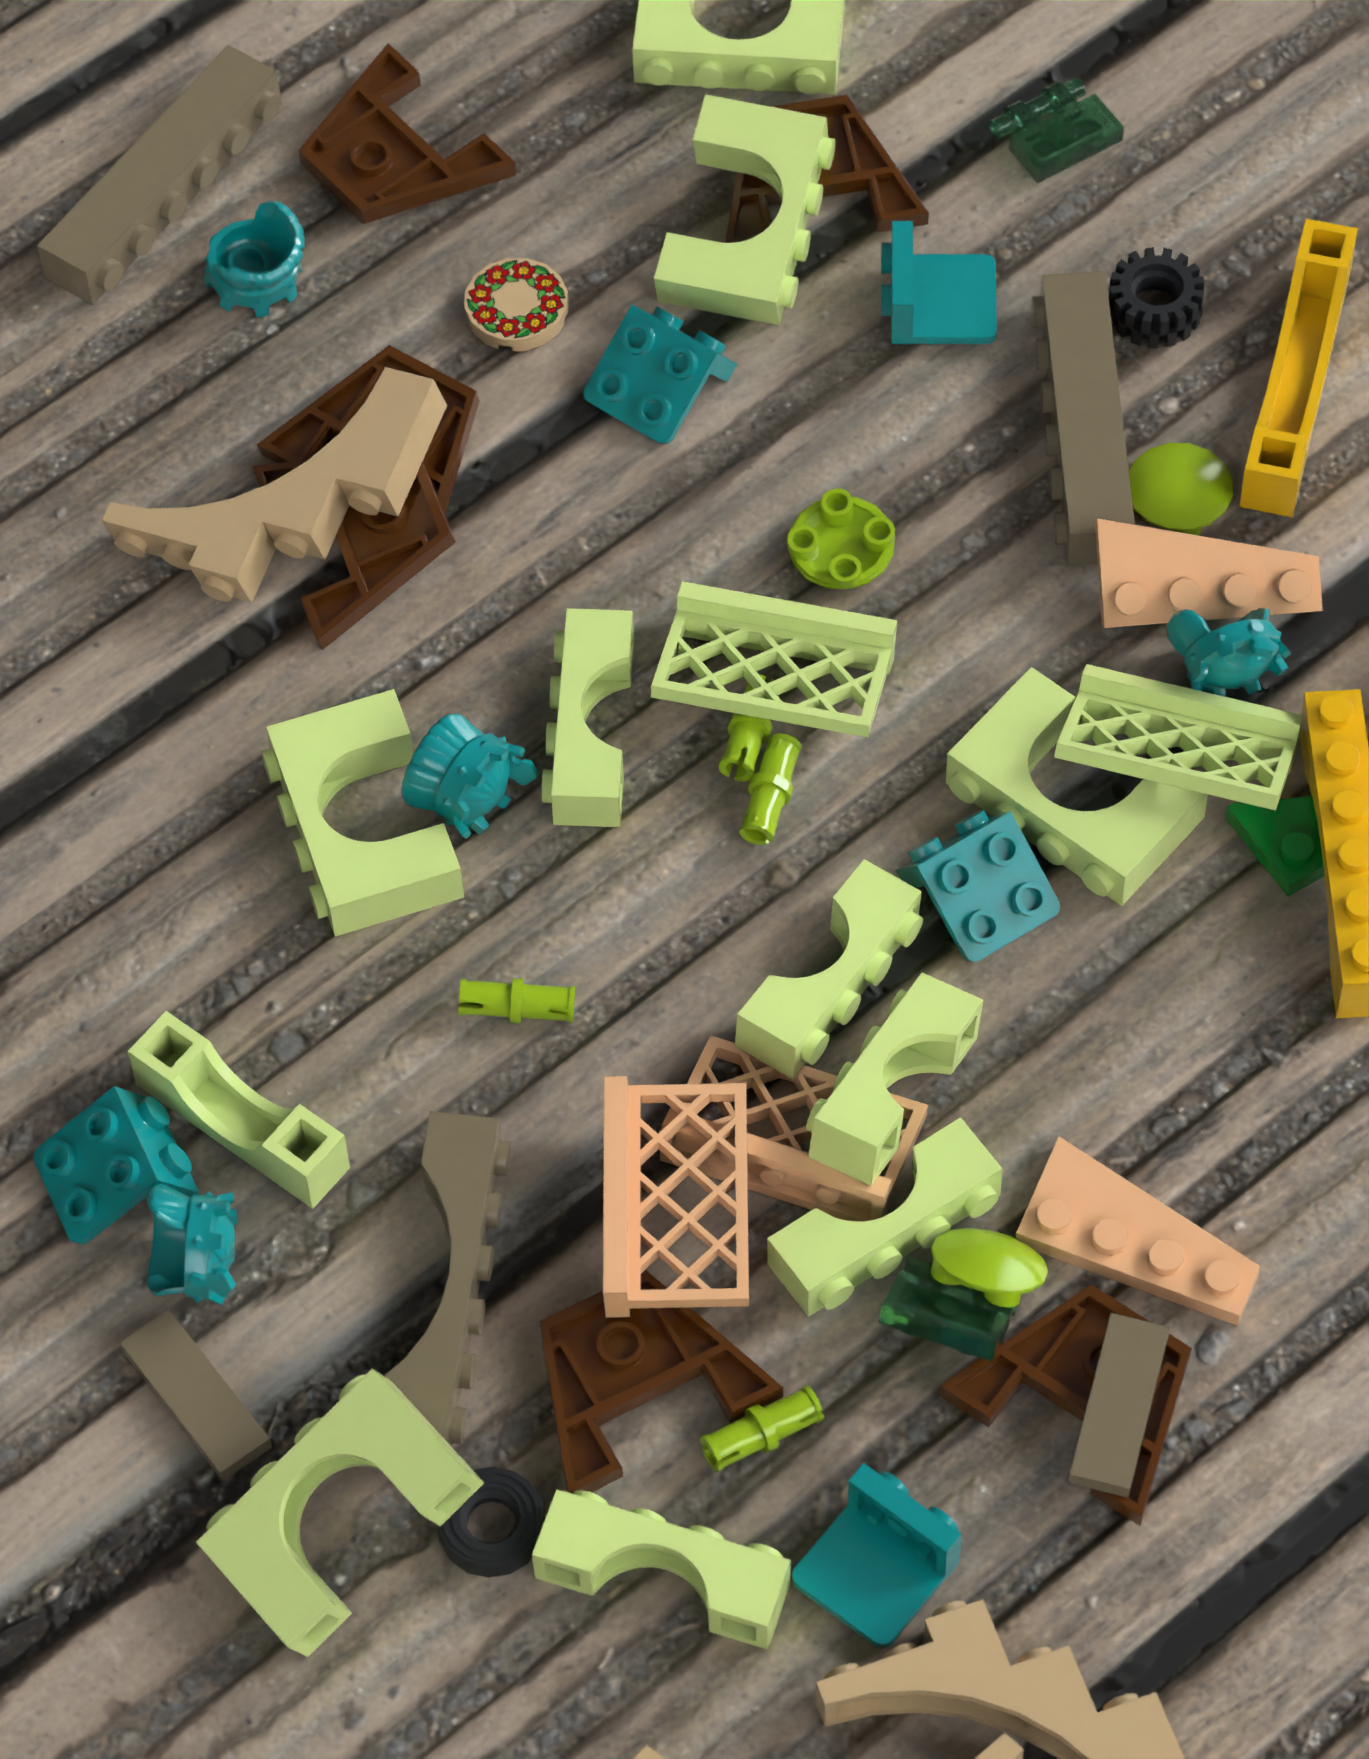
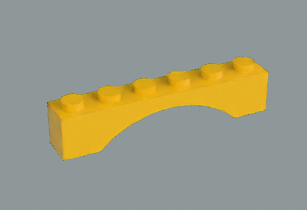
[1239,219,1358,517]
[1300,689,1369,1018]

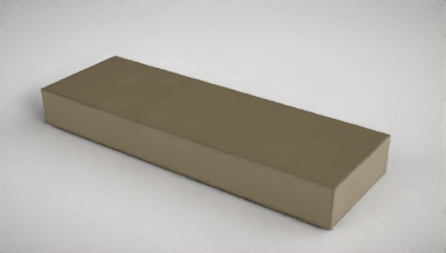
[119,1309,272,1481]
[1069,1313,1170,1498]

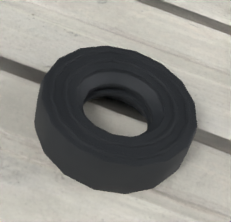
[437,1467,545,1578]

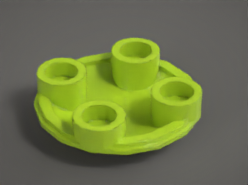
[1129,443,1233,535]
[787,488,895,590]
[930,1228,1048,1307]

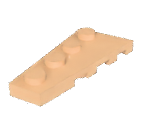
[1095,518,1323,628]
[1016,1136,1260,1326]

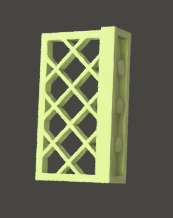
[651,581,897,738]
[1054,664,1304,811]

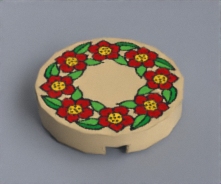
[464,258,568,351]

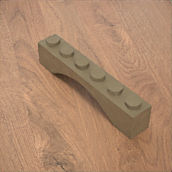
[384,1111,511,1447]

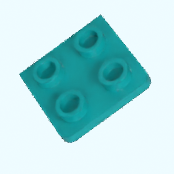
[881,221,997,344]
[583,304,738,445]
[896,809,1060,962]
[34,1086,199,1245]
[792,1463,962,1649]

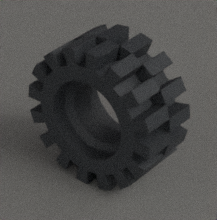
[1108,247,1205,348]

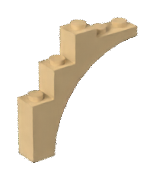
[101,367,447,603]
[816,1599,1185,1759]

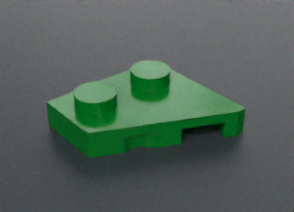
[1225,796,1324,897]

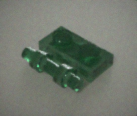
[989,77,1124,183]
[878,1256,1022,1362]

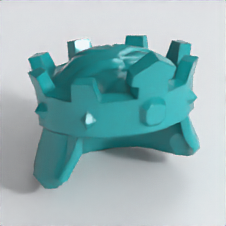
[203,200,305,318]
[1167,608,1291,697]
[401,713,539,839]
[146,1183,237,1306]

